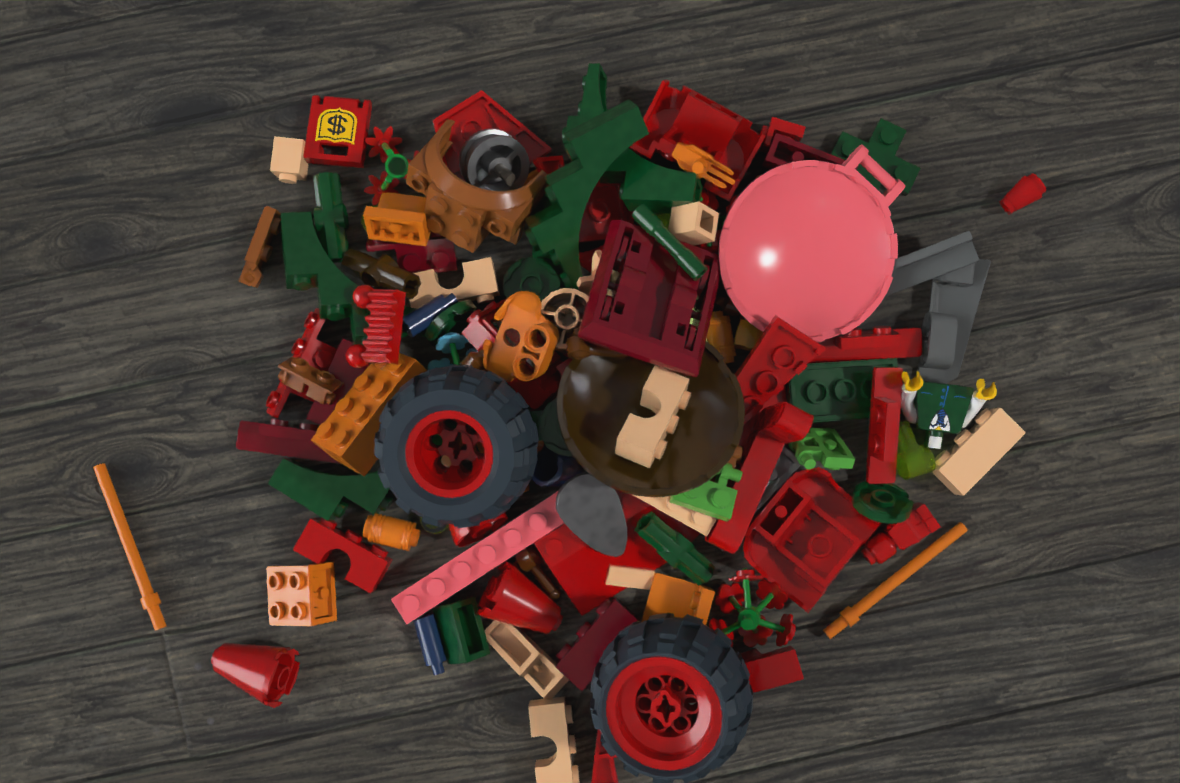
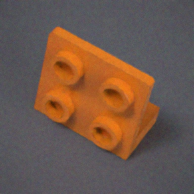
[363,192,431,246]
[266,562,337,626]
[642,572,715,625]

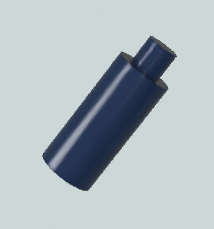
[402,293,458,337]
[413,613,447,675]

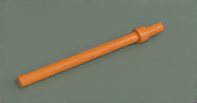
[93,463,167,631]
[823,522,968,639]

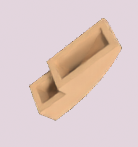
[484,620,569,700]

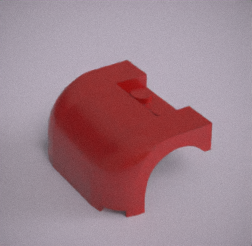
[630,80,766,201]
[743,467,881,613]

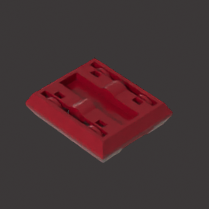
[577,220,720,378]

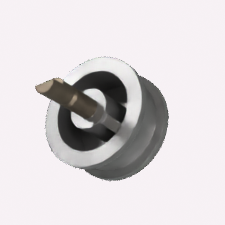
[459,128,530,191]

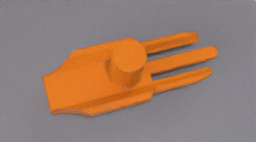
[672,142,735,188]

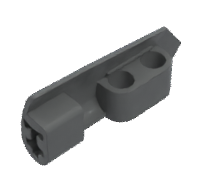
[918,259,991,384]

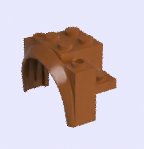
[406,119,548,253]

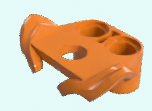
[483,291,559,382]

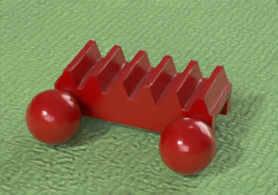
[346,285,406,368]

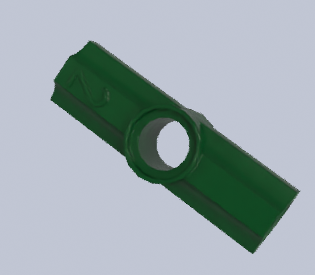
[313,172,349,263]
[635,511,715,585]

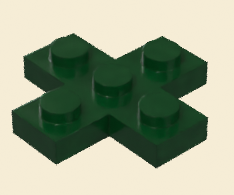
[831,118,921,196]

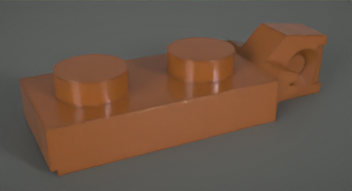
[239,206,281,288]

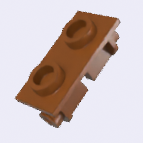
[278,357,344,405]

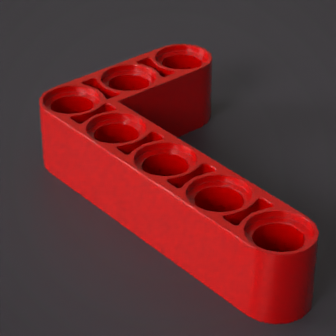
[705,401,814,554]

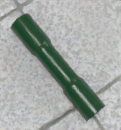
[632,204,708,281]

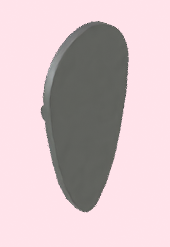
[556,472,627,557]

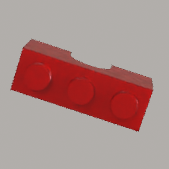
[293,517,393,594]

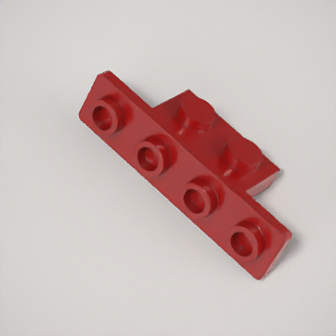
[266,308,337,418]
[808,326,922,364]
[866,367,903,484]

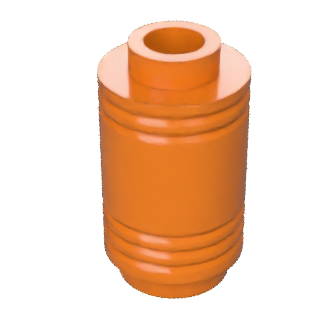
[707,311,737,364]
[363,513,420,551]

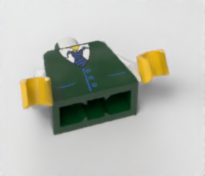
[901,371,997,449]

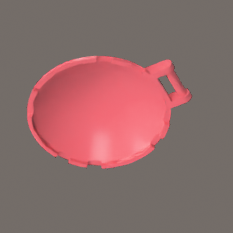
[718,144,906,342]

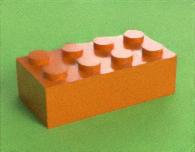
[311,353,428,477]

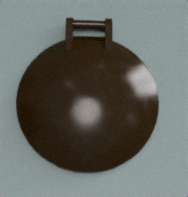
[556,310,745,497]

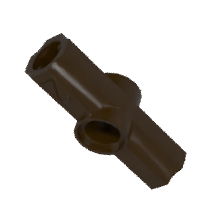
[341,249,421,300]

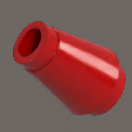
[999,173,1046,215]

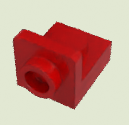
[759,117,806,153]

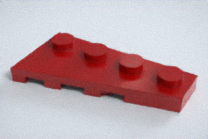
[735,315,827,424]

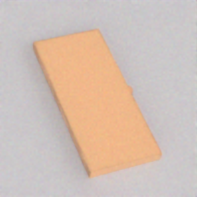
[605,565,655,590]

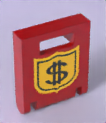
[303,95,372,168]

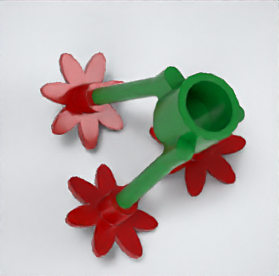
[364,126,419,206]

